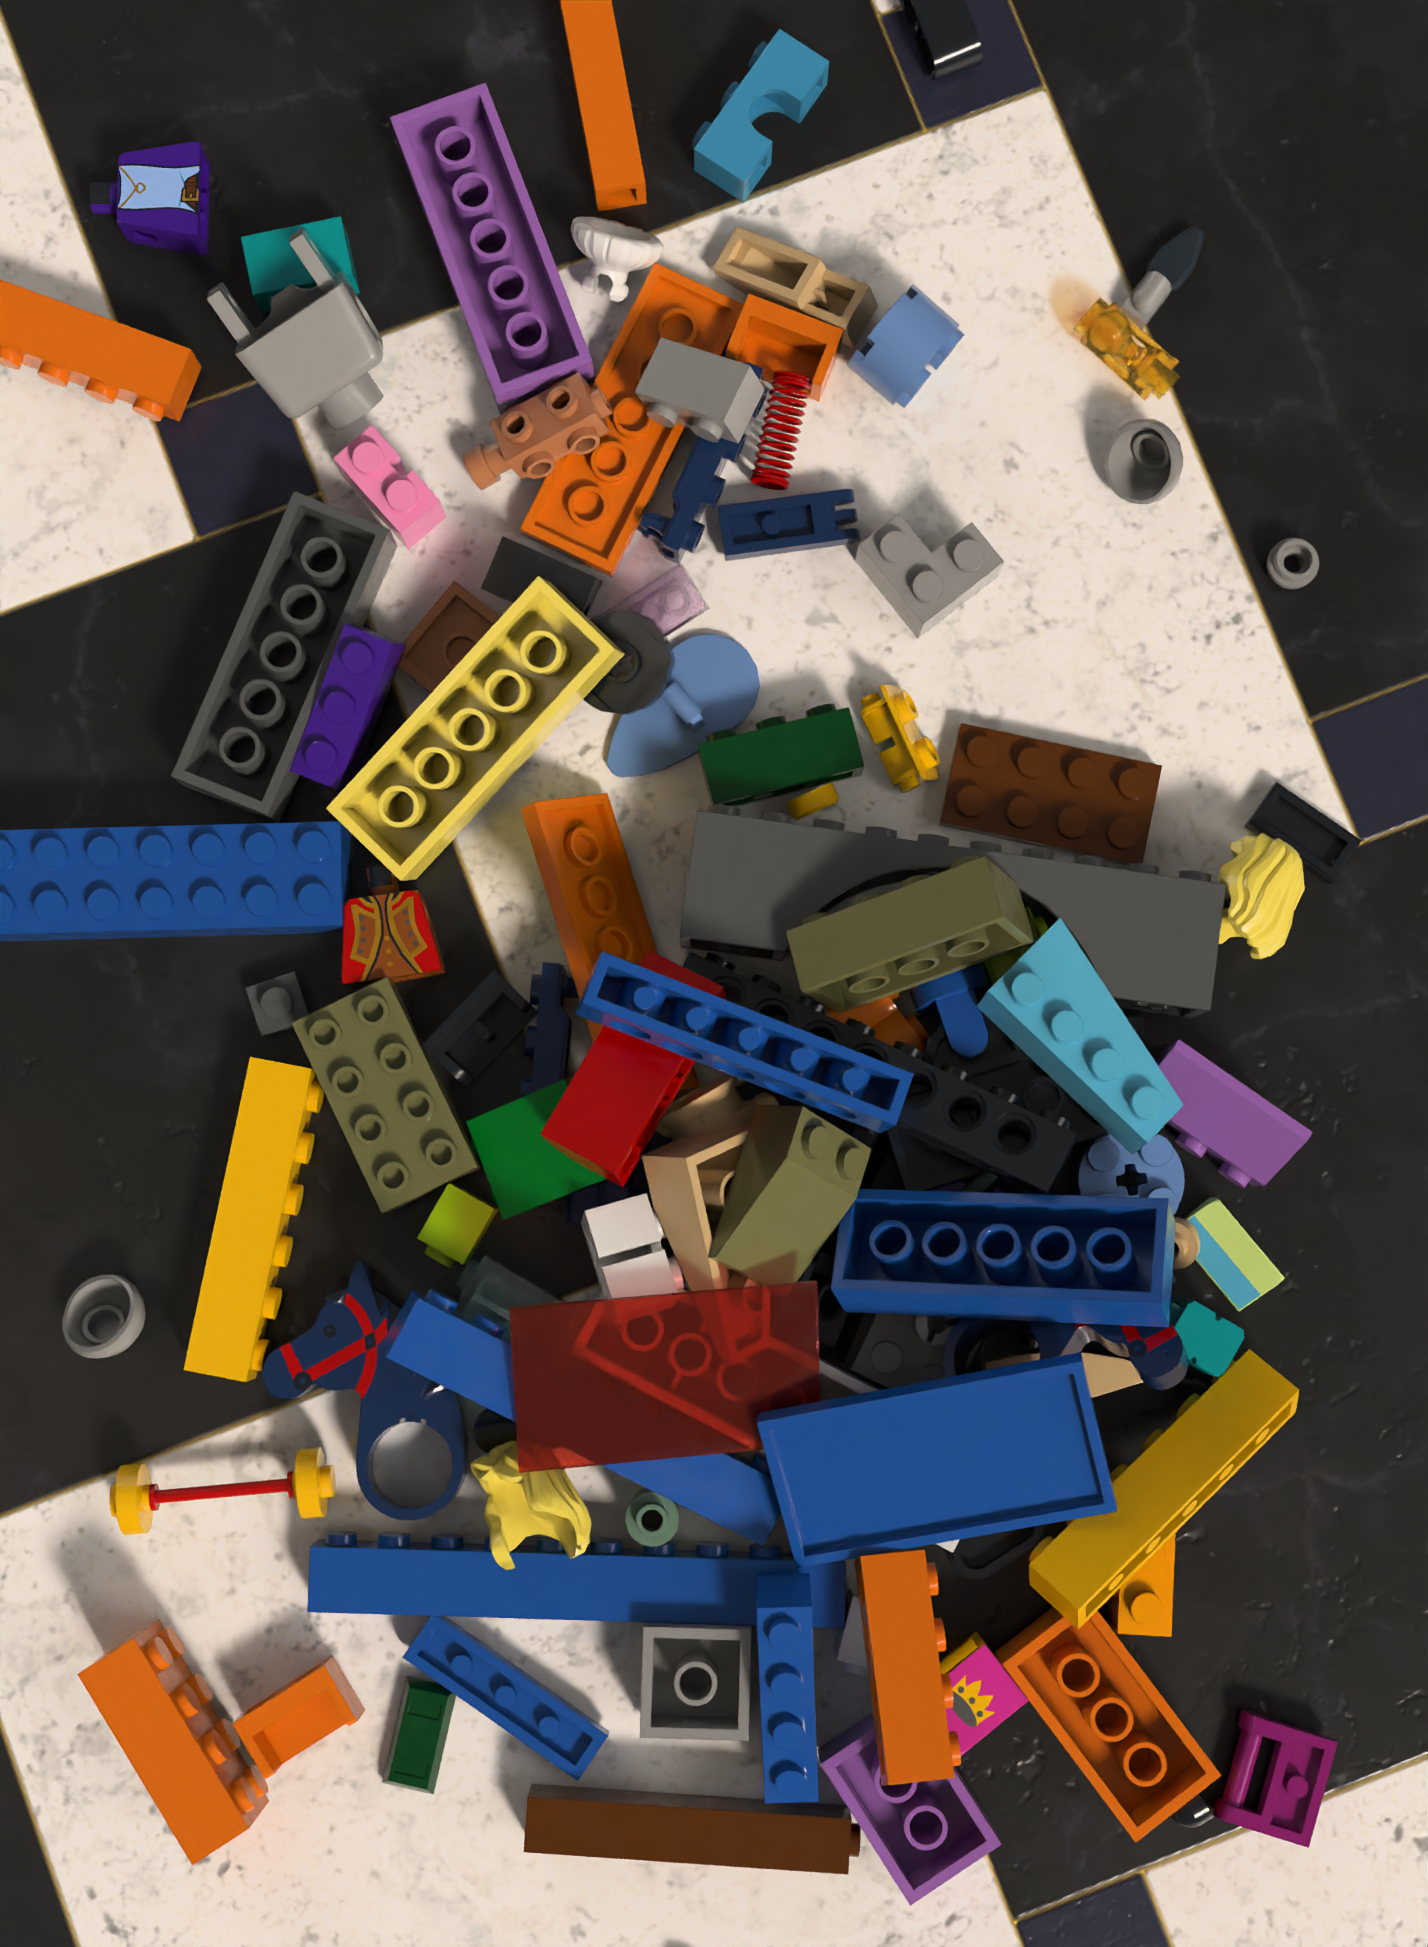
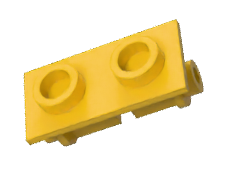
[860,684,941,793]

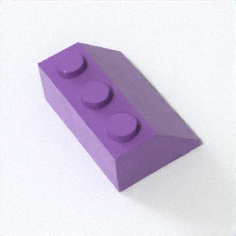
[1152,1040,1313,1188]

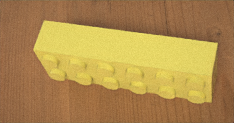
[326,576,625,881]

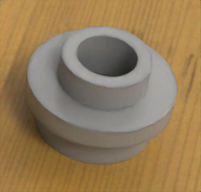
[1267,538,1319,589]

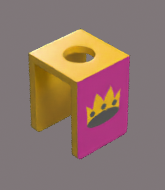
[939,1631,1029,1756]

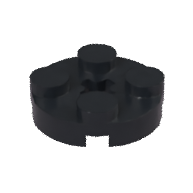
[583,611,675,715]

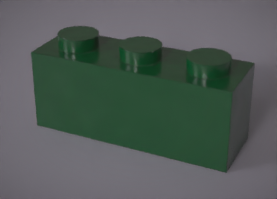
[698,704,865,807]

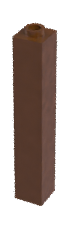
[524,1784,861,1875]

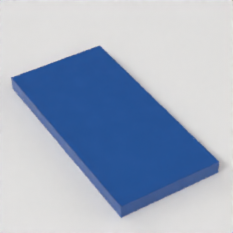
[757,1352,1117,1568]

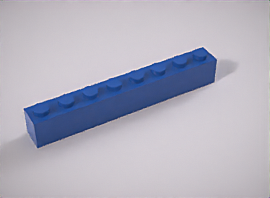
[381,1288,781,1547]

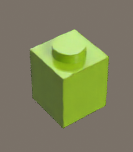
[417,1183,499,1268]

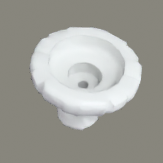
[571,216,664,302]

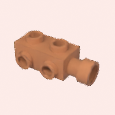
[462,372,613,490]

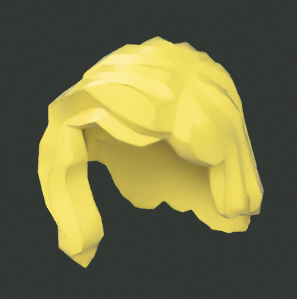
[1218,833,1305,959]
[470,1440,592,1570]

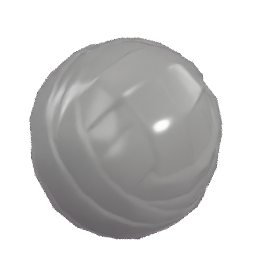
[1103,419,1183,504]
[62,1274,146,1359]

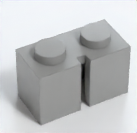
[635,337,765,444]

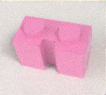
[333,425,446,550]

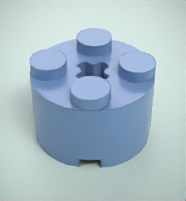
[847,284,965,408]
[1069,1134,1185,1215]

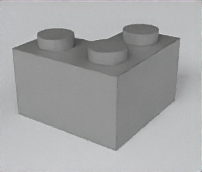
[855,513,1004,638]

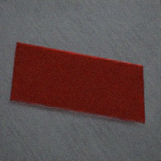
[509,1281,820,1473]

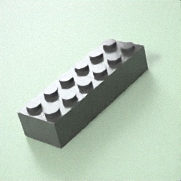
[171,491,397,823]

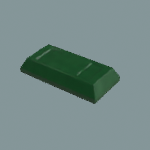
[382,1676,456,1794]

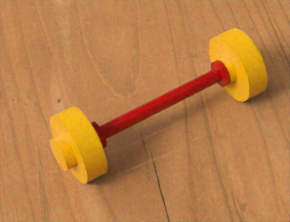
[109,1447,336,1535]

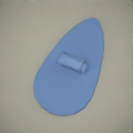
[607,633,760,778]

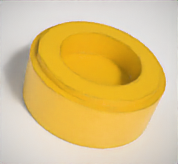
[786,782,840,821]

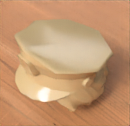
[656,1073,781,1141]

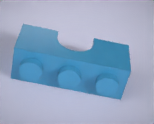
[691,29,830,203]

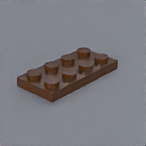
[939,723,1162,865]

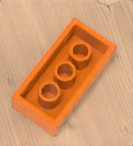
[995,1607,1222,1843]
[77,1619,269,1865]

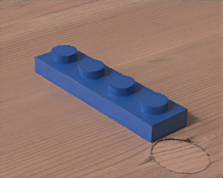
[402,1616,609,1781]

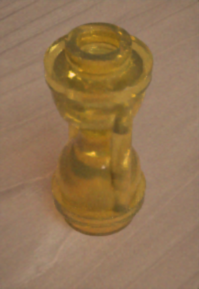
[1073,298,1180,401]

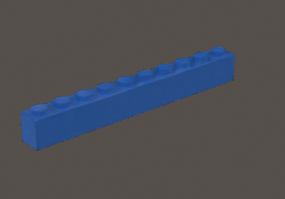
[307,1531,846,1628]

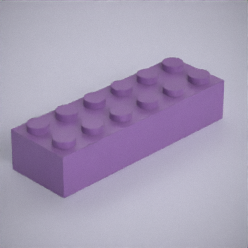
[390,83,595,415]

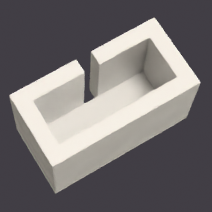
[581,1193,684,1324]

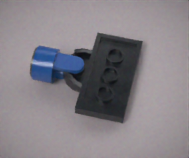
[886,962,1111,1191]

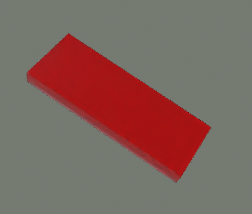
[540,950,727,1187]

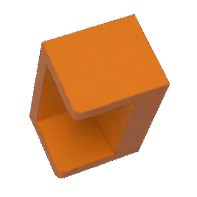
[726,294,844,402]
[232,1655,365,1779]

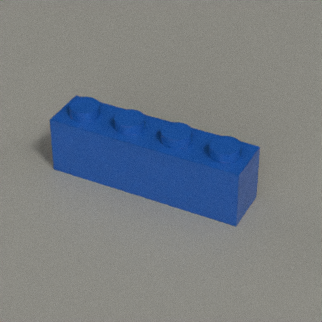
[756,1573,819,1804]

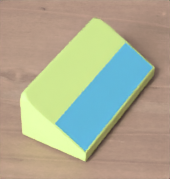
[1184,1197,1285,1311]

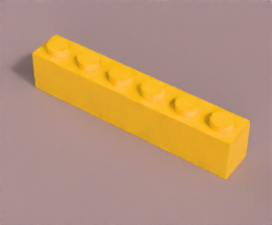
[183,1057,324,1382]
[1029,1349,1299,1629]

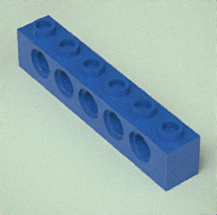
[575,951,914,1133]

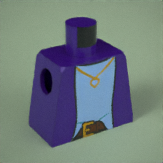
[89,142,210,255]

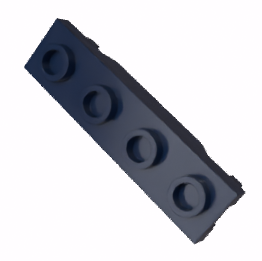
[640,362,768,564]
[520,962,579,1098]

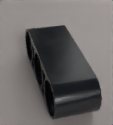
[899,0,983,81]

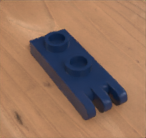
[718,489,861,561]

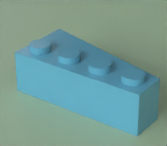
[977,918,1184,1155]

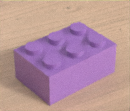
[818,1713,1002,1906]

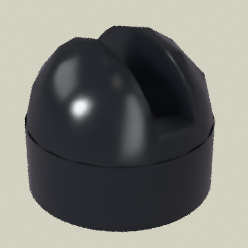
[1171,1793,1215,1828]

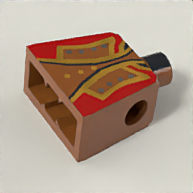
[342,865,447,989]

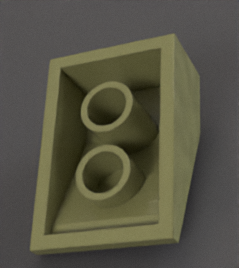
[708,1105,871,1296]

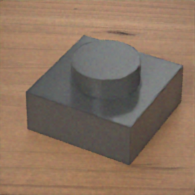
[245,971,311,1038]

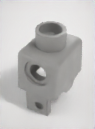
[207,227,384,430]

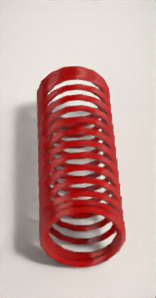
[749,370,812,490]

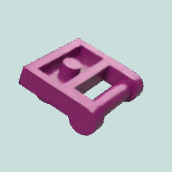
[1213,1709,1338,1848]

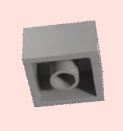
[640,1622,752,1741]

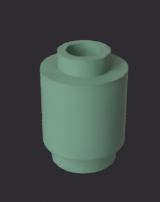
[625,1488,680,1547]

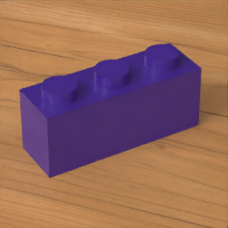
[290,624,407,790]

